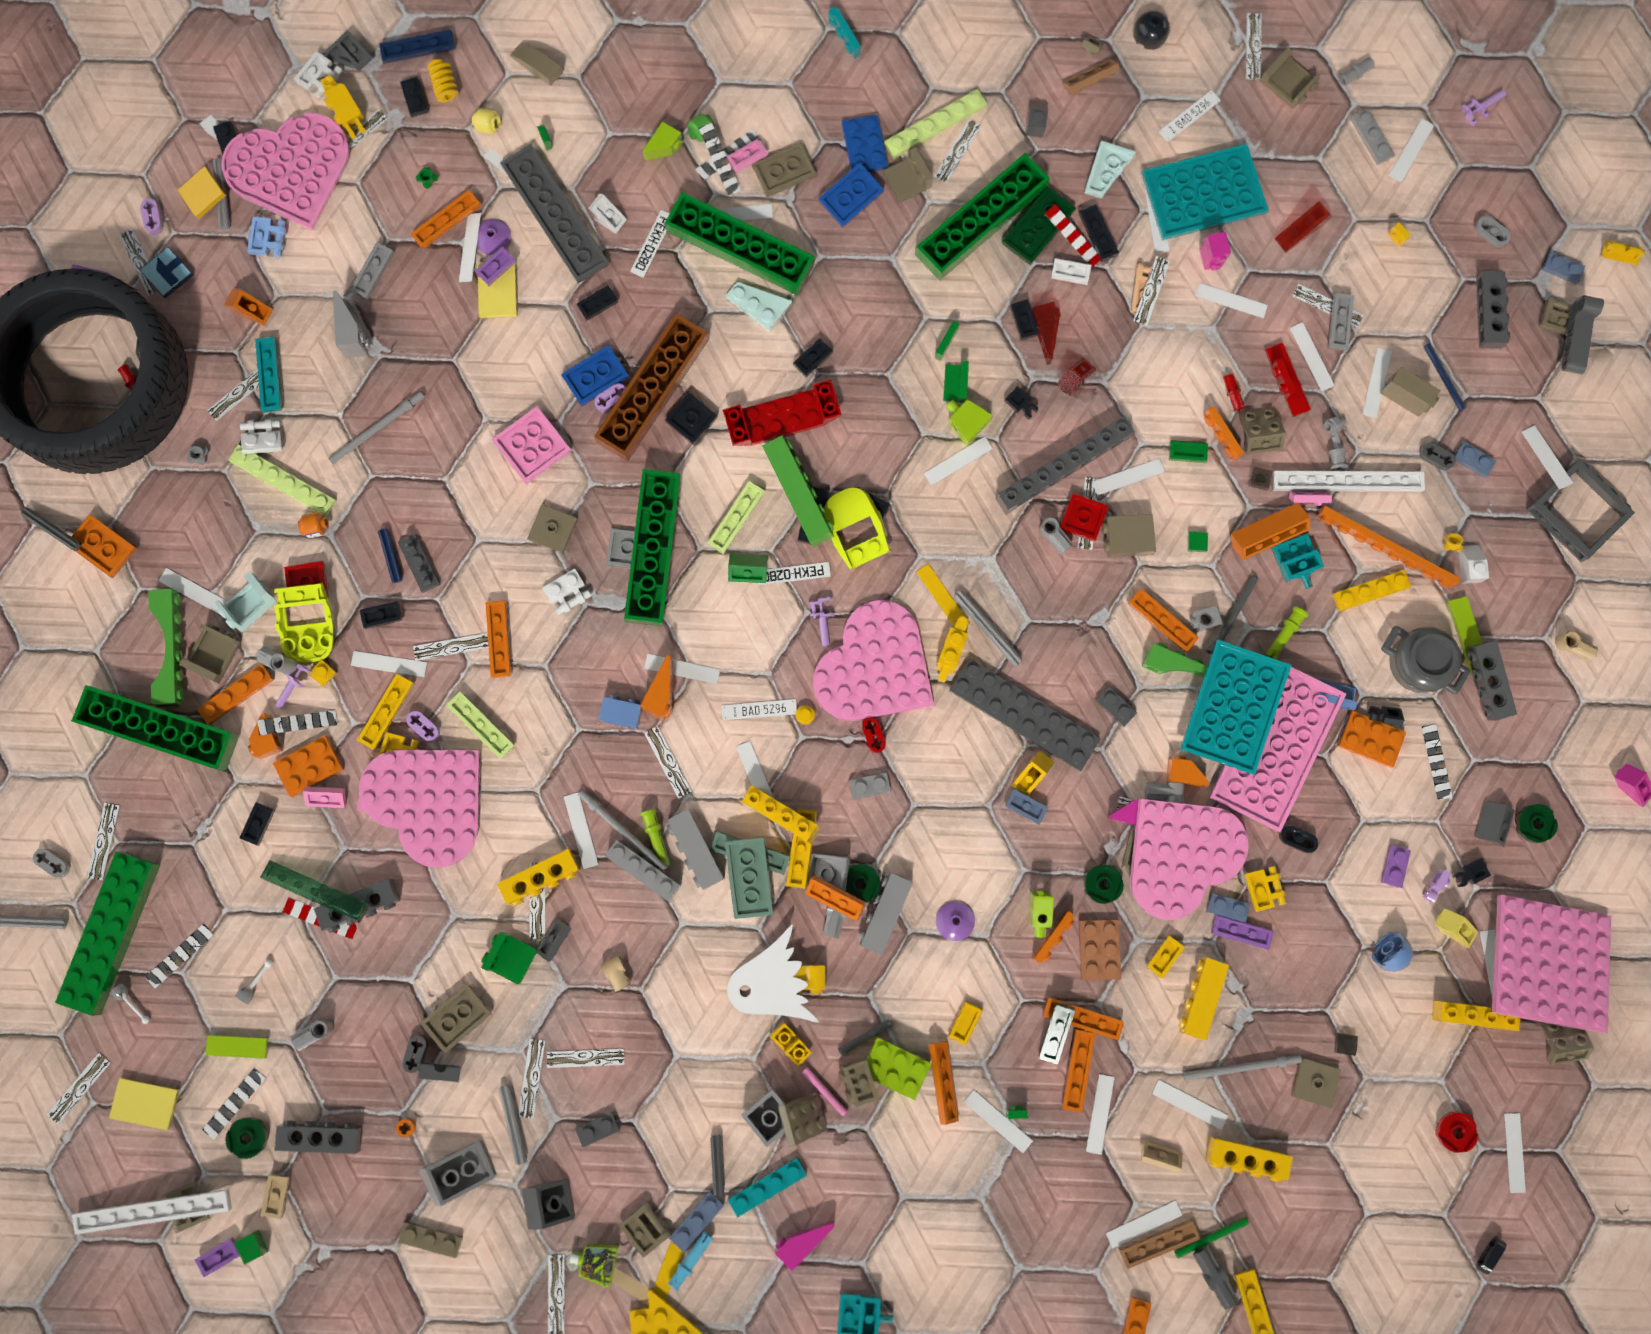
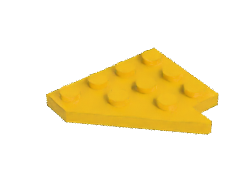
[629,1289,705,1334]

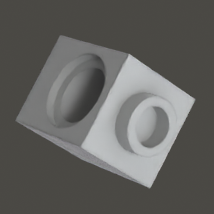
[1190,606,1223,633]

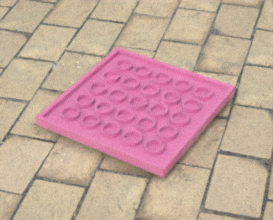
[1492,895,1611,1033]

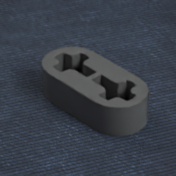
[1419,443,1456,471]
[403,1035,428,1073]

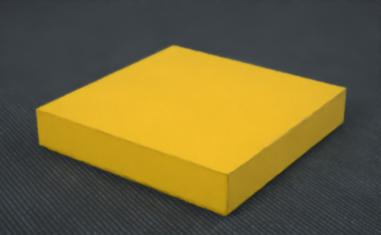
[178,166,226,219]

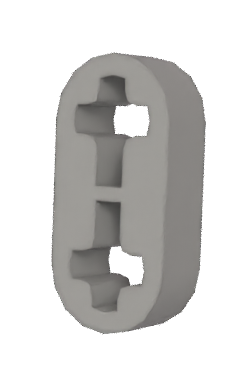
[33,849,70,877]

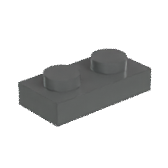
[1096,687,1137,727]
[536,918,572,962]
[575,1112,620,1147]

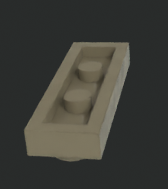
[398,1221,463,1258]

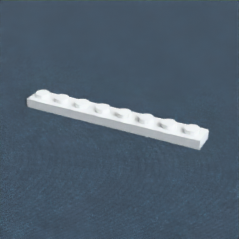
[1272,471,1425,492]
[72,1189,232,1234]

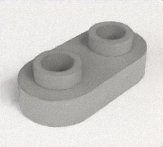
[1475,216,1511,248]

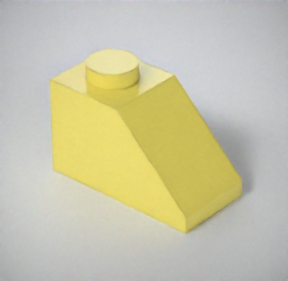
[1435,908,1478,948]

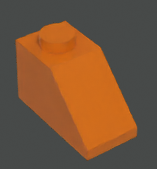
[224,289,273,326]
[248,713,283,759]
[1166,755,1209,787]

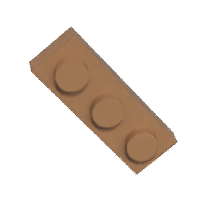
[1062,59,1120,93]

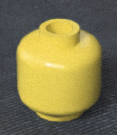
[472,108,501,134]

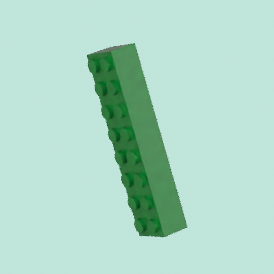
[915,153,1050,281]
[665,192,815,296]
[624,469,680,627]
[71,685,239,772]
[55,851,161,1016]

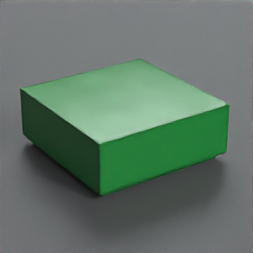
[537,124,552,151]
[1188,532,1208,552]

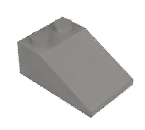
[333,291,370,357]
[419,1141,495,1207]

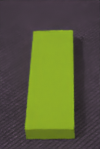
[205,1035,269,1059]

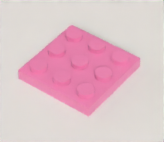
[492,406,571,485]

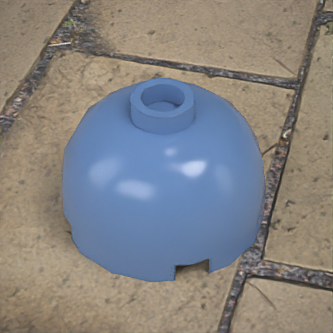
[1372,932,1413,972]

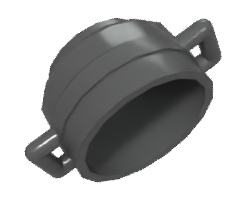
[1381,626,1470,695]

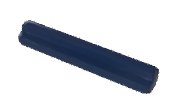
[378,528,402,583]

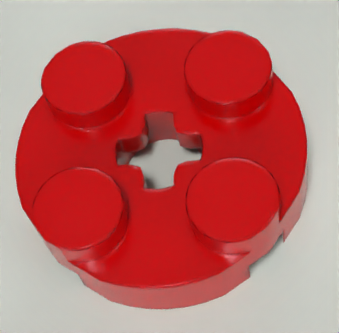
[1435,1112,1478,1153]

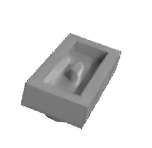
[849,773,891,800]

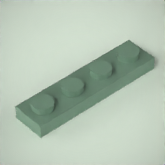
[710,831,790,875]

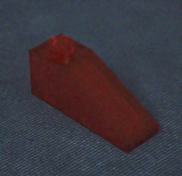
[1274,201,1333,253]
[1032,302,1061,365]

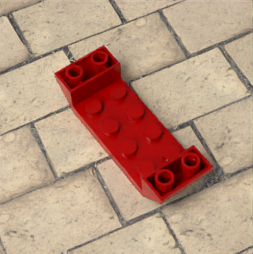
[722,380,842,446]

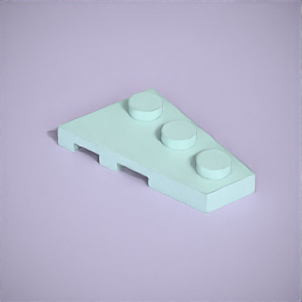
[1084,141,1136,199]
[726,282,792,331]

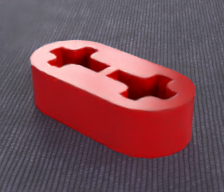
[862,717,886,754]

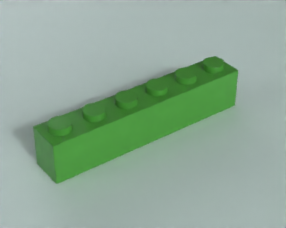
[762,436,834,547]

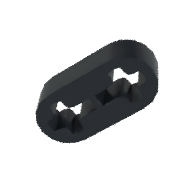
[1476,1236,1507,1275]

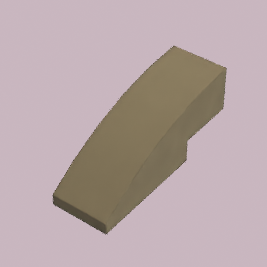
[510,42,562,86]

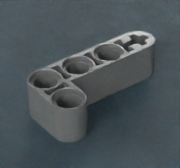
[1562,295,1604,375]

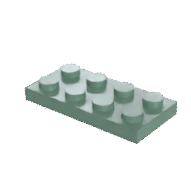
[725,836,774,919]

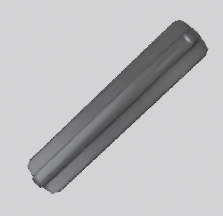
[710,1135,724,1196]

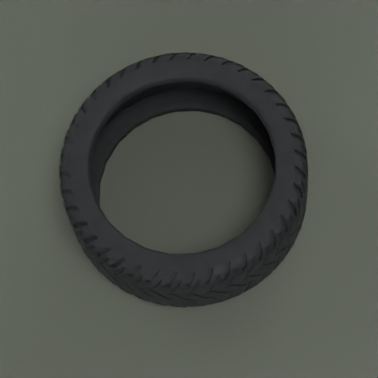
[0,268,188,474]

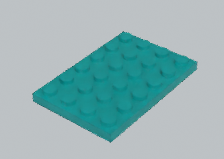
[1141,144,1269,241]
[1180,640,1292,775]

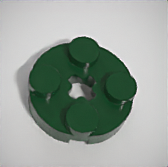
[1516,804,1558,843]
[845,864,880,903]
[1084,865,1124,904]
[225,1117,268,1159]

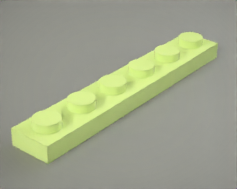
[884,89,987,159]
[228,445,336,517]

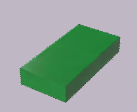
[935,321,960,361]
[1169,440,1208,463]

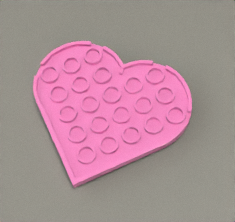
[222,113,349,231]
[813,600,934,721]
[359,750,479,867]
[1130,798,1248,920]

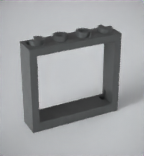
[1526,459,1635,562]

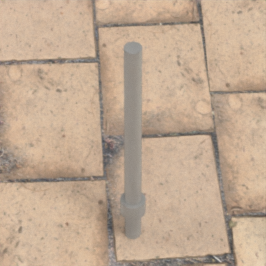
[328,392,425,464]
[578,790,667,873]
[1183,1055,1302,1080]

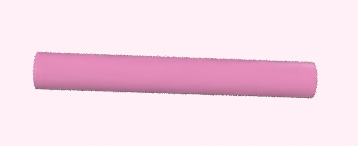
[802,1067,848,1117]

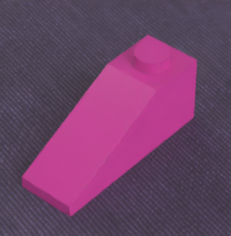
[775,1220,835,1271]

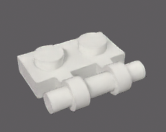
[294,51,342,99]
[240,419,282,454]
[542,569,591,616]

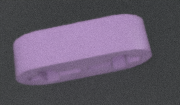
[140,198,163,235]
[594,384,626,412]
[407,711,440,742]

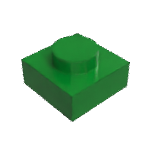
[1006,1105,1028,1119]

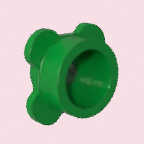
[416,167,438,189]

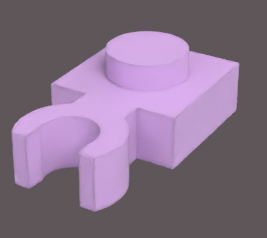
[1423,869,1452,902]

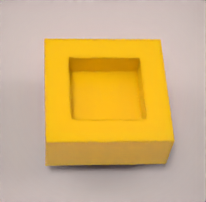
[1388,222,1411,247]
[308,660,337,687]

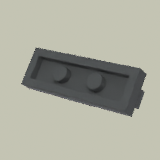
[398,534,440,593]

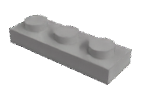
[1350,109,1395,165]
[350,242,394,300]
[1328,293,1354,351]

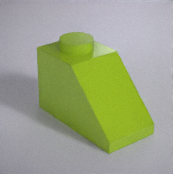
[643,122,683,161]

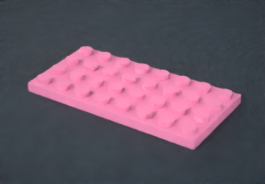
[1209,667,1346,832]

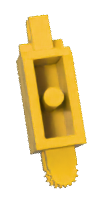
[321,75,366,140]
[936,616,968,683]

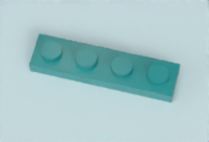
[255,337,282,413]
[728,1157,807,1218]

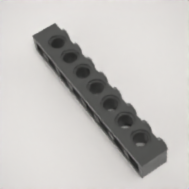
[996,416,1135,515]

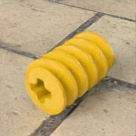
[427,59,459,103]

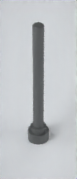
[1205,576,1258,655]

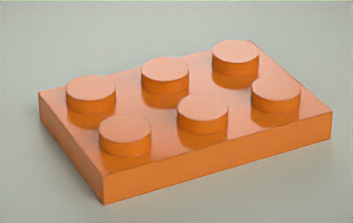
[72,514,137,578]
[1337,710,1406,768]
[273,735,344,798]

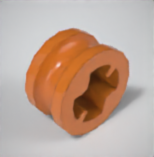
[396,1119,416,1137]

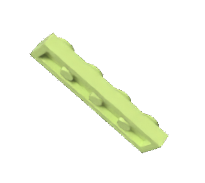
[708,481,765,555]
[446,692,515,759]

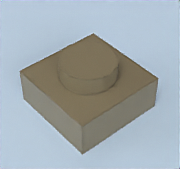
[1081,35,1104,54]

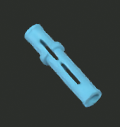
[668,1231,714,1291]

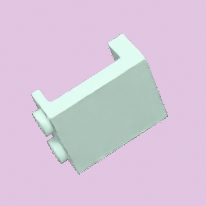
[215,571,277,632]

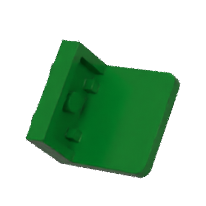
[481,932,537,984]

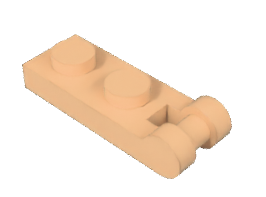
[1131,263,1153,314]

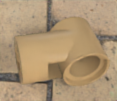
[601,955,631,992]

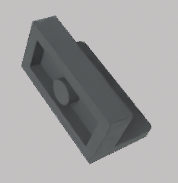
[1475,801,1515,847]

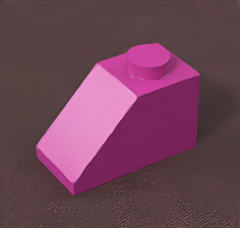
[1614,763,1651,807]
[1108,798,1142,826]

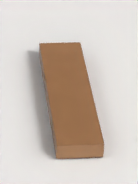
[1118,1218,1201,1269]

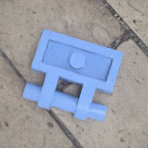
[247,217,286,258]

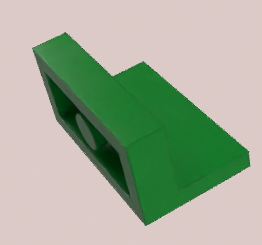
[943,361,969,403]
[728,554,768,583]

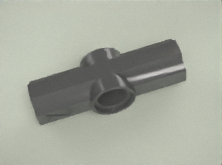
[1192,1245,1239,1310]

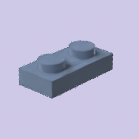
[1542,252,1585,284]
[1454,442,1496,478]
[1005,789,1048,825]
[1206,893,1250,923]

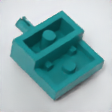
[1271,534,1325,589]
[837,1292,893,1334]

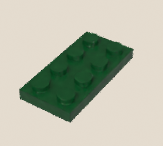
[1002,187,1076,266]

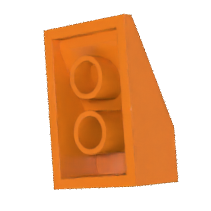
[640,655,673,722]

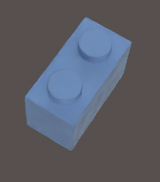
[599,695,643,730]

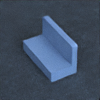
[1318,679,1357,711]

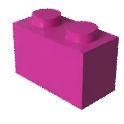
[1199,232,1231,271]

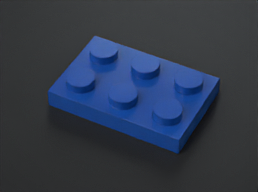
[841,115,888,172]
[818,163,884,228]
[561,345,629,407]

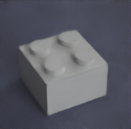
[741,1088,785,1147]

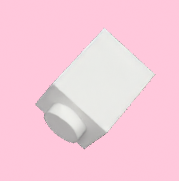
[1458,545,1489,584]

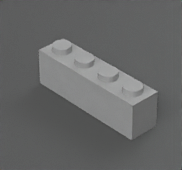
[667,809,724,890]
[605,840,681,902]
[858,873,913,955]

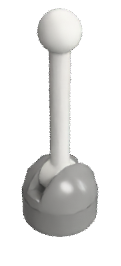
[235,960,273,1004]
[109,983,150,1024]

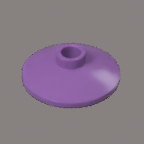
[476,219,511,255]
[936,902,975,941]

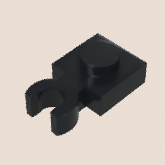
[1004,386,1039,420]
[1368,706,1405,726]
[1452,858,1491,887]

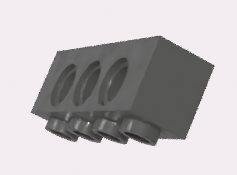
[1476,271,1510,349]
[1467,640,1517,721]
[314,879,400,933]
[274,1120,362,1154]

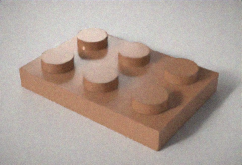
[1078,920,1121,980]

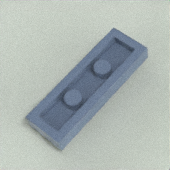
[669,1191,725,1252]

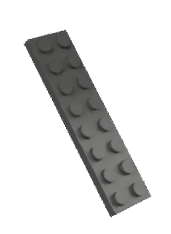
[500,144,609,284]
[949,658,1100,772]

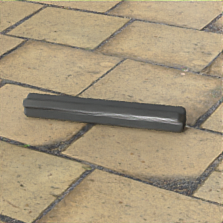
[21,507,81,551]

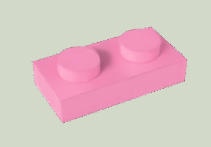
[727,139,768,173]
[1289,491,1332,506]
[303,786,346,808]

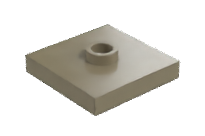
[527,505,578,554]
[1292,1058,1341,1108]

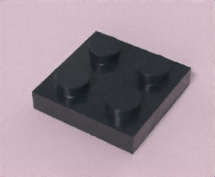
[665,393,718,445]

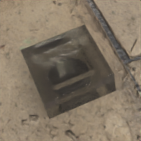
[1249,467,1273,491]
[1334,1033,1358,1056]

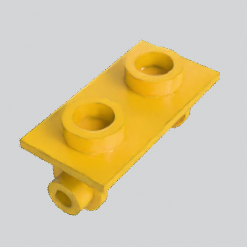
[1602,240,1645,266]

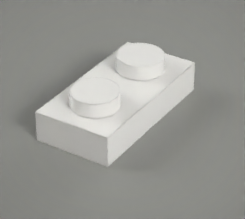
[1051,258,1091,285]

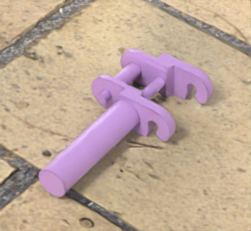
[1462,90,1506,126]
[808,597,835,646]
[275,662,312,709]

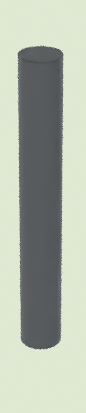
[838,1019,892,1056]

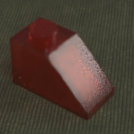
[1057,358,1097,396]

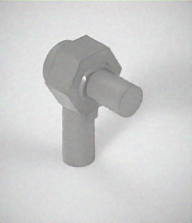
[1324,417,1347,449]

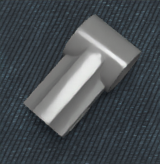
[1039,518,1074,555]
[256,646,296,675]
[1145,782,1184,803]
[823,906,846,939]
[291,1019,334,1051]

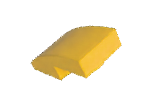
[769,1021,812,1067]

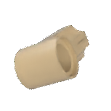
[1555,632,1598,662]

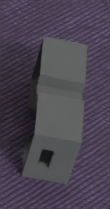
[417,1062,461,1082]

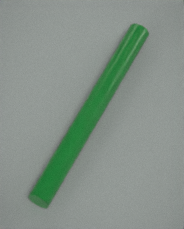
[1174,1217,1249,1259]

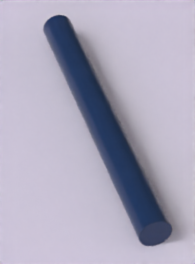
[1423,343,1466,411]

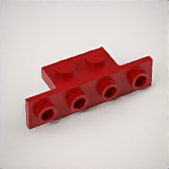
[1265,342,1311,417]

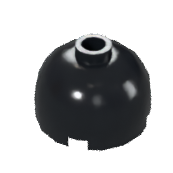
[1133,10,1170,50]

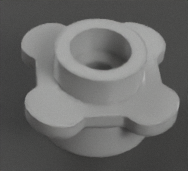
[187,445,209,465]

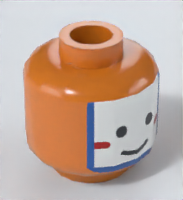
[298,512,329,538]

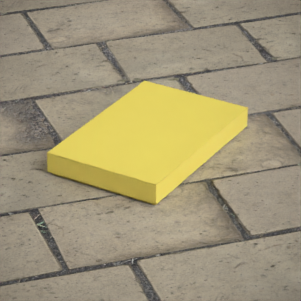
[478,262,517,318]
[109,1078,180,1130]

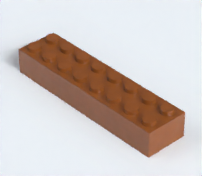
[594,313,709,462]

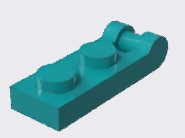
[828,7,861,59]

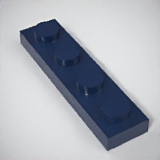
[379,29,455,64]

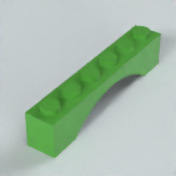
[148,589,184,707]
[1142,643,1207,678]

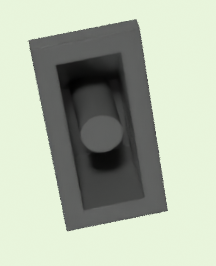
[1025,100,1048,138]

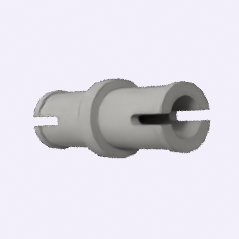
[1339,57,1375,86]

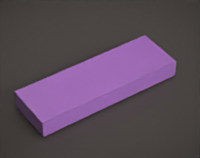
[1211,915,1274,950]

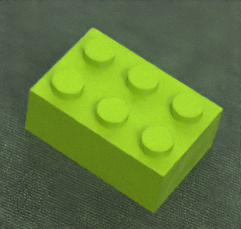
[866,1036,932,1101]

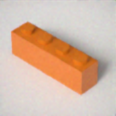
[1231,503,1310,560]

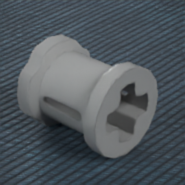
[1328,448,1348,471]

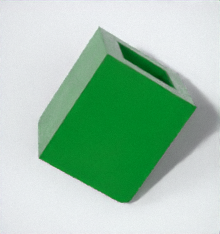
[234,1230,268,1265]

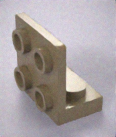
[883,147,933,203]
[1239,408,1286,455]
[1539,1022,1594,1066]
[838,1060,879,1107]

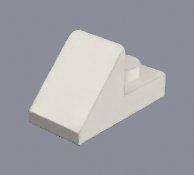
[589,194,627,233]

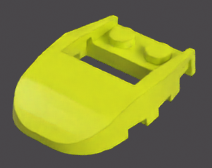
[824,488,892,570]
[274,583,334,663]

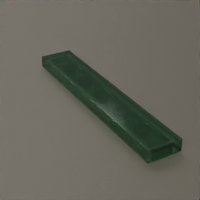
[260,860,370,923]

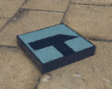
[139,246,194,299]

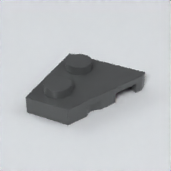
[323,30,373,71]

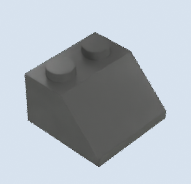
[522,1178,575,1230]

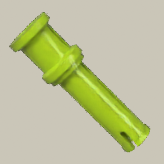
[1265,606,1309,659]
[640,808,671,866]

